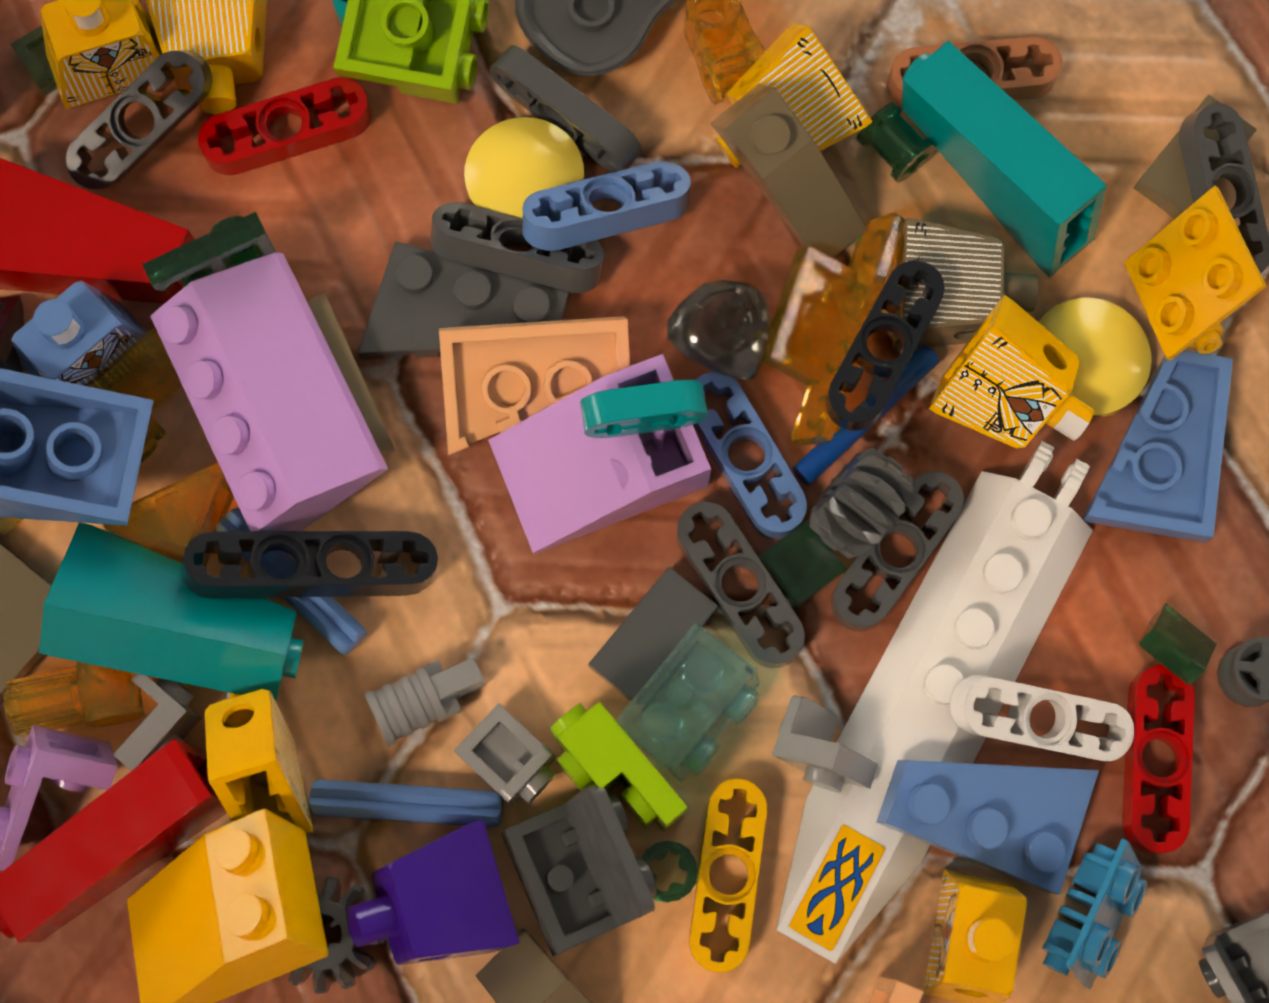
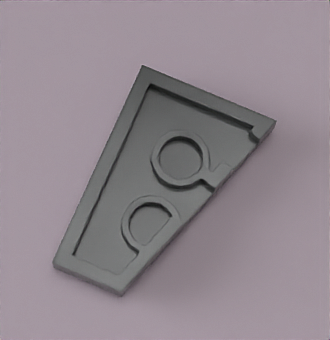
[358,241,571,360]

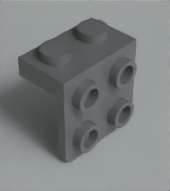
[501,784,656,957]

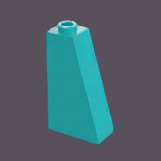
[902,40,1107,277]
[39,523,304,701]

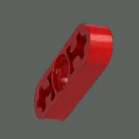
[198,77,371,175]
[1122,664,1195,854]

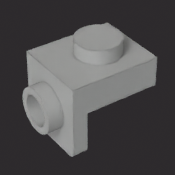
[113,674,202,771]
[772,695,878,793]
[454,703,556,806]

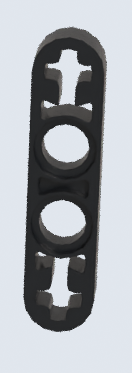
[182,531,438,598]

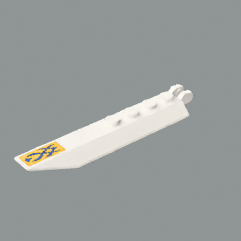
[776,440,1093,964]

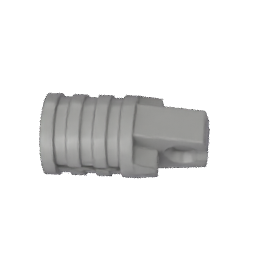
[364,658,485,747]

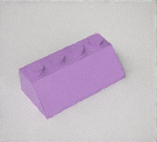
[150,252,388,531]

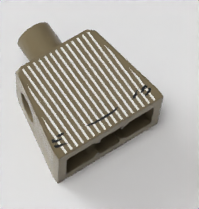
[893,218,1038,350]

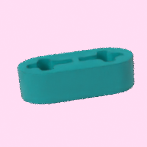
[580,380,708,438]

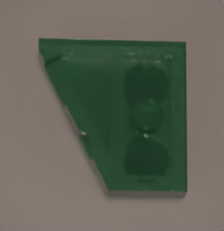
[142,212,277,291]

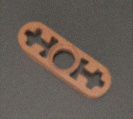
[887,36,1062,106]

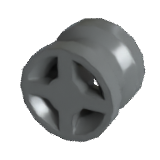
[1217,637,1269,707]

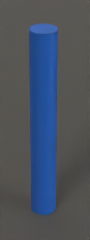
[792,345,940,486]

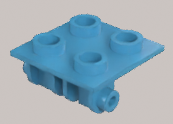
[1042,839,1147,990]

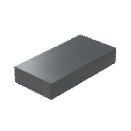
[588,567,718,707]

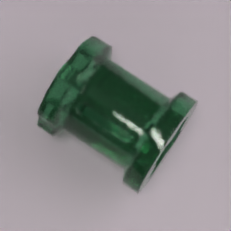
[856,102,937,183]
[642,840,698,903]

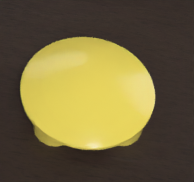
[464,117,584,221]
[1039,298,1152,417]

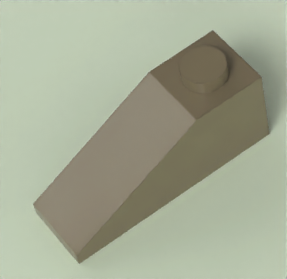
[710,84,868,268]

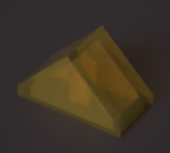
[103,463,234,567]

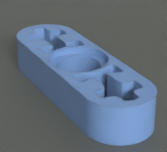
[522,161,691,251]
[694,372,807,539]

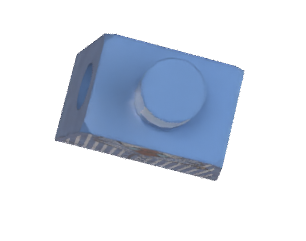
[11,280,159,390]

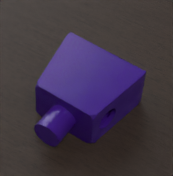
[346,819,520,965]

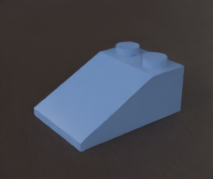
[0,368,154,526]

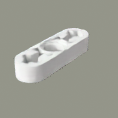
[950,675,1134,761]

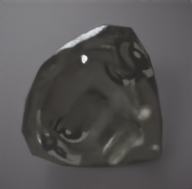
[667,280,770,380]

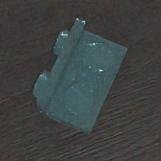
[615,622,761,782]

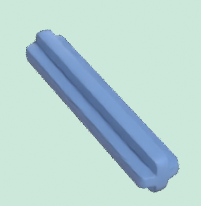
[216,507,367,655]
[309,779,503,827]

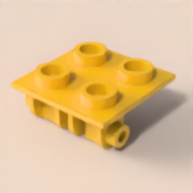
[1124,186,1267,361]

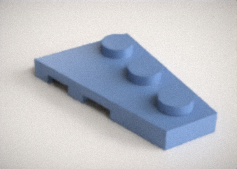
[1082,350,1233,543]
[876,760,1099,895]

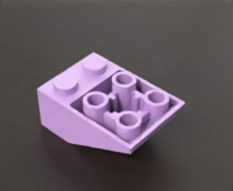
[488,354,711,555]

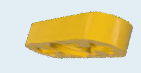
[689,779,767,973]

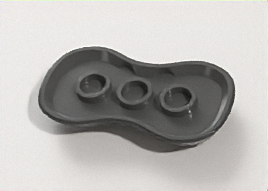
[515,0,678,76]

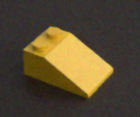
[127,809,329,1003]

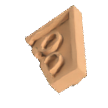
[439,316,630,455]

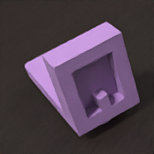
[0,725,118,871]

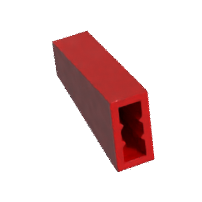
[0,158,203,304]
[0,739,227,943]

